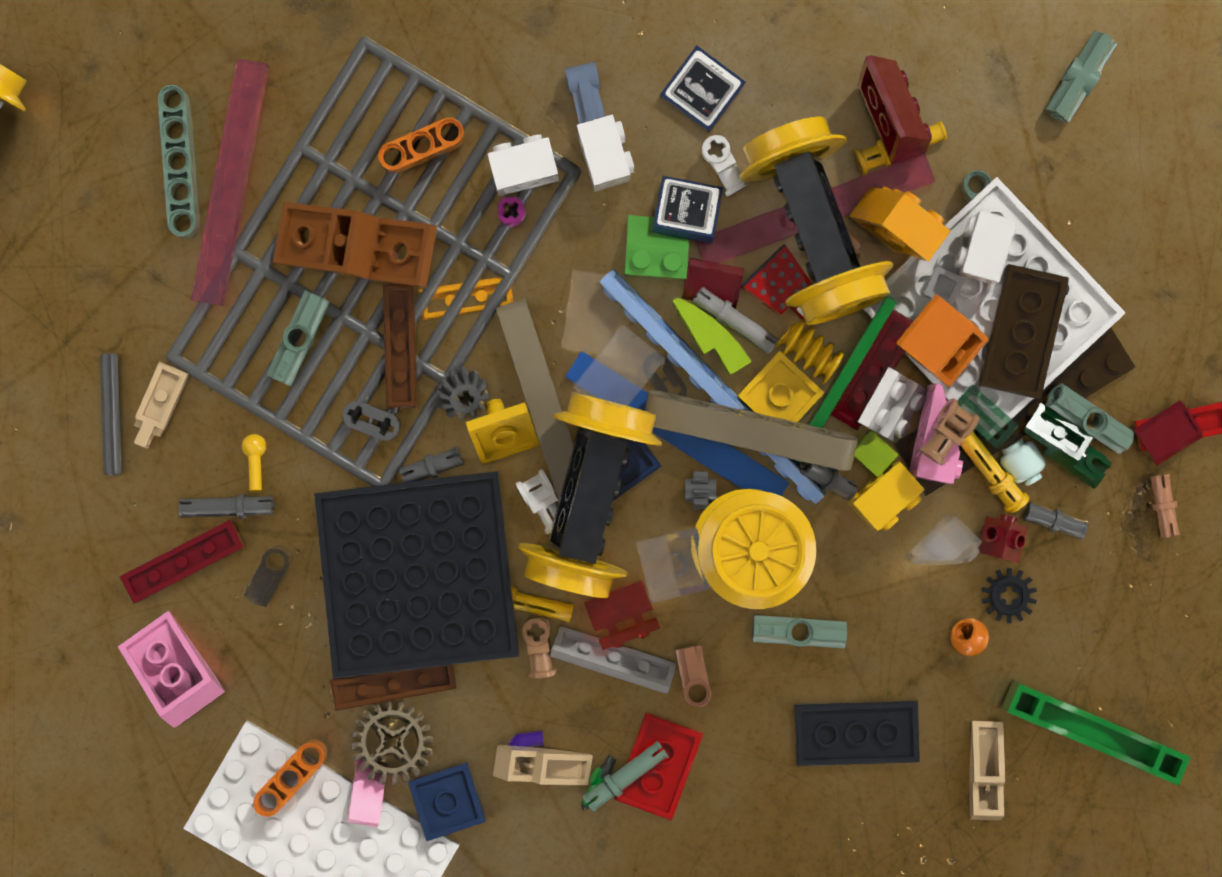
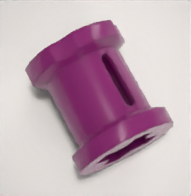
[497,197,526,227]

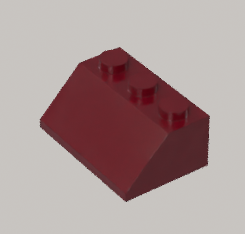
[857,55,932,165]

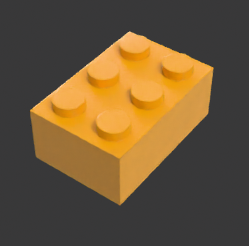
[849,186,951,262]

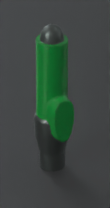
[581,755,617,811]

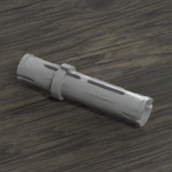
[692,286,779,354]

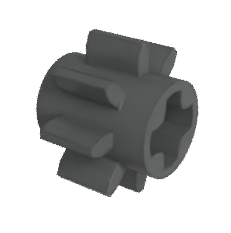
[684,471,716,510]

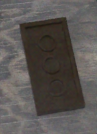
[979,264,1069,400]

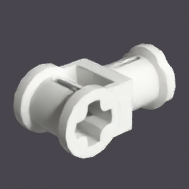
[702,135,750,197]
[516,468,558,535]

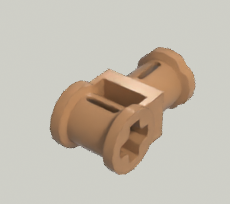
[919,398,980,466]
[522,615,557,679]

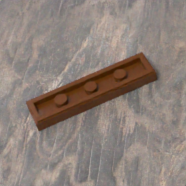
[383,284,418,408]
[329,665,457,711]

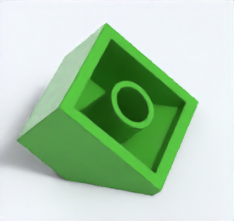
[624,215,689,281]

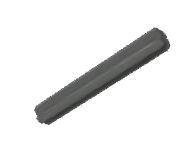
[100,353,122,475]

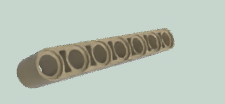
[496,298,574,500]
[645,391,858,471]

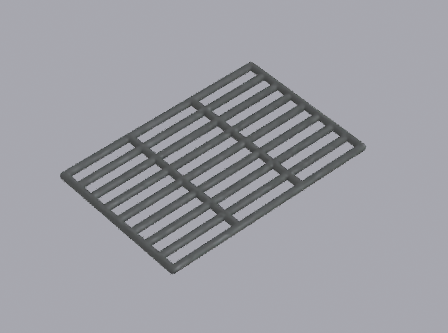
[166,36,581,486]

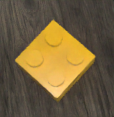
[846,461,925,531]

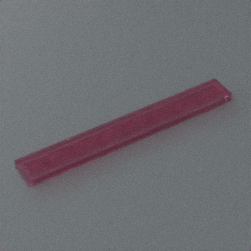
[191,58,269,306]
[694,154,935,263]

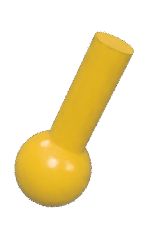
[242,434,266,492]

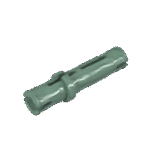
[582,741,669,812]

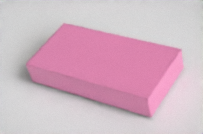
[347,760,388,827]

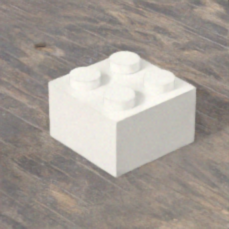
[577,114,635,192]
[487,134,559,197]
[955,210,1017,285]

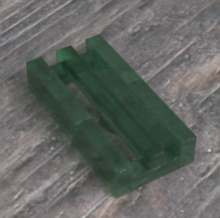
[957,384,1019,449]

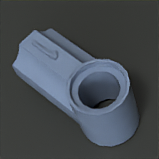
[565,62,605,124]

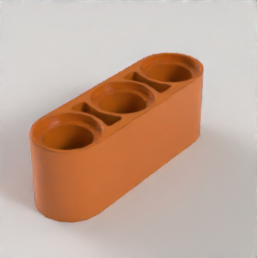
[378,117,465,174]
[253,739,328,817]

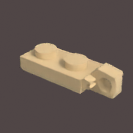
[134,362,189,449]

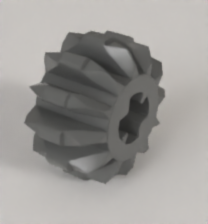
[436,366,489,421]

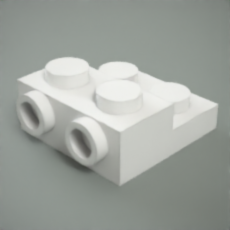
[858,367,926,443]

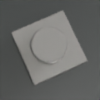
[923,266,965,306]

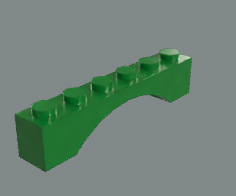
[1001,680,1191,786]

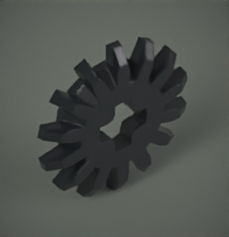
[982,568,1037,623]

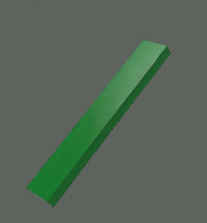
[796,296,899,463]

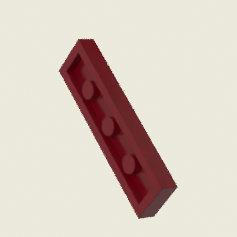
[832,310,913,431]
[119,520,245,604]

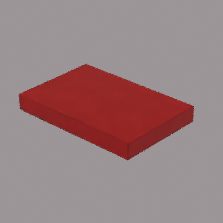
[614,712,704,821]

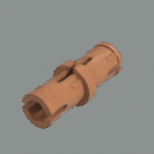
[1149,474,1180,538]

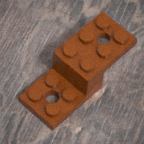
[273,202,437,288]

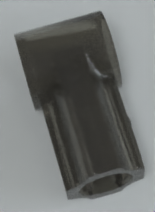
[243,545,293,608]

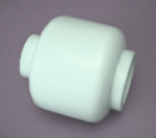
[1000,438,1046,486]

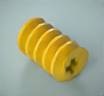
[775,319,844,385]

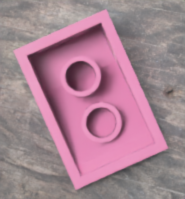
[909,383,963,484]
[118,611,225,728]

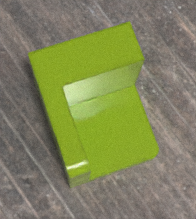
[854,430,899,476]

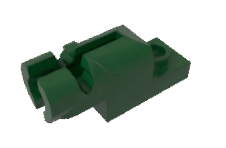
[1023,404,1112,489]

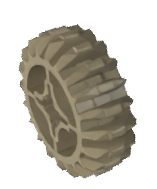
[349,701,434,786]

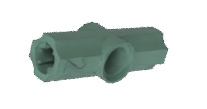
[1045,30,1117,124]
[267,290,330,386]
[1046,383,1135,454]
[752,615,847,648]

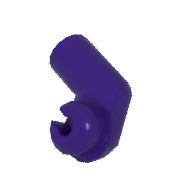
[507,731,544,747]

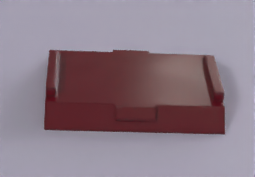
[682,258,744,309]
[1133,400,1203,467]

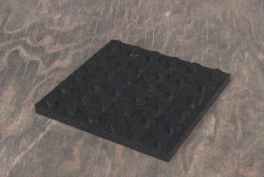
[314,471,520,679]

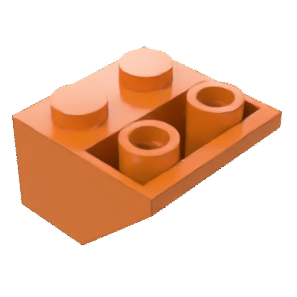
[896,294,989,388]

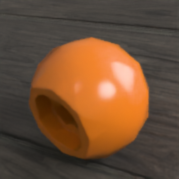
[950,618,989,657]

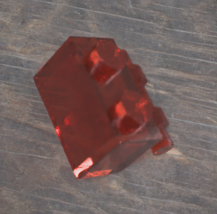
[584,578,660,651]

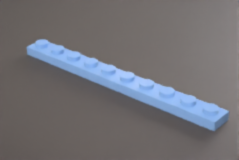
[600,269,827,504]

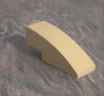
[969,721,1005,820]
[493,745,593,785]

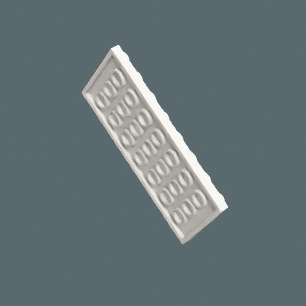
[183,720,460,877]

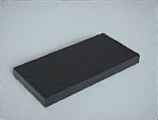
[794,700,920,766]

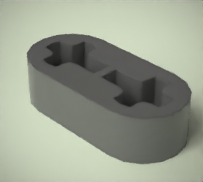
[343,401,400,441]

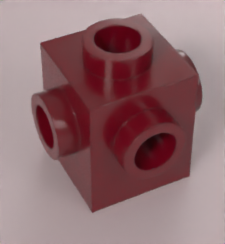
[977,514,1028,563]

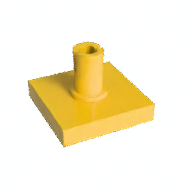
[466,399,540,465]

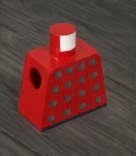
[741,244,813,319]

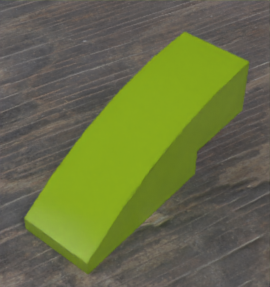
[672,298,752,375]

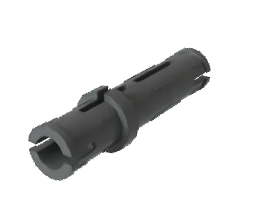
[178,494,274,519]

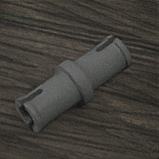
[399,446,464,482]
[799,461,858,500]
[1023,502,1088,540]

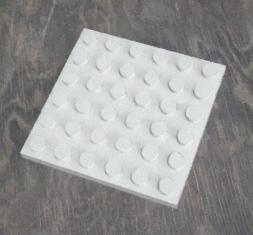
[863,177,1125,441]

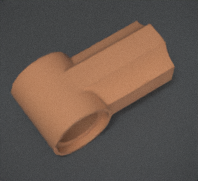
[675,645,711,707]

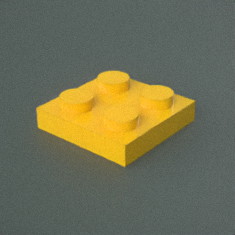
[737,351,824,422]

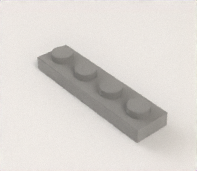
[550,626,677,694]

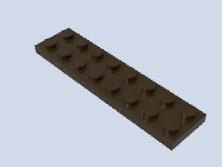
[893,327,1135,496]

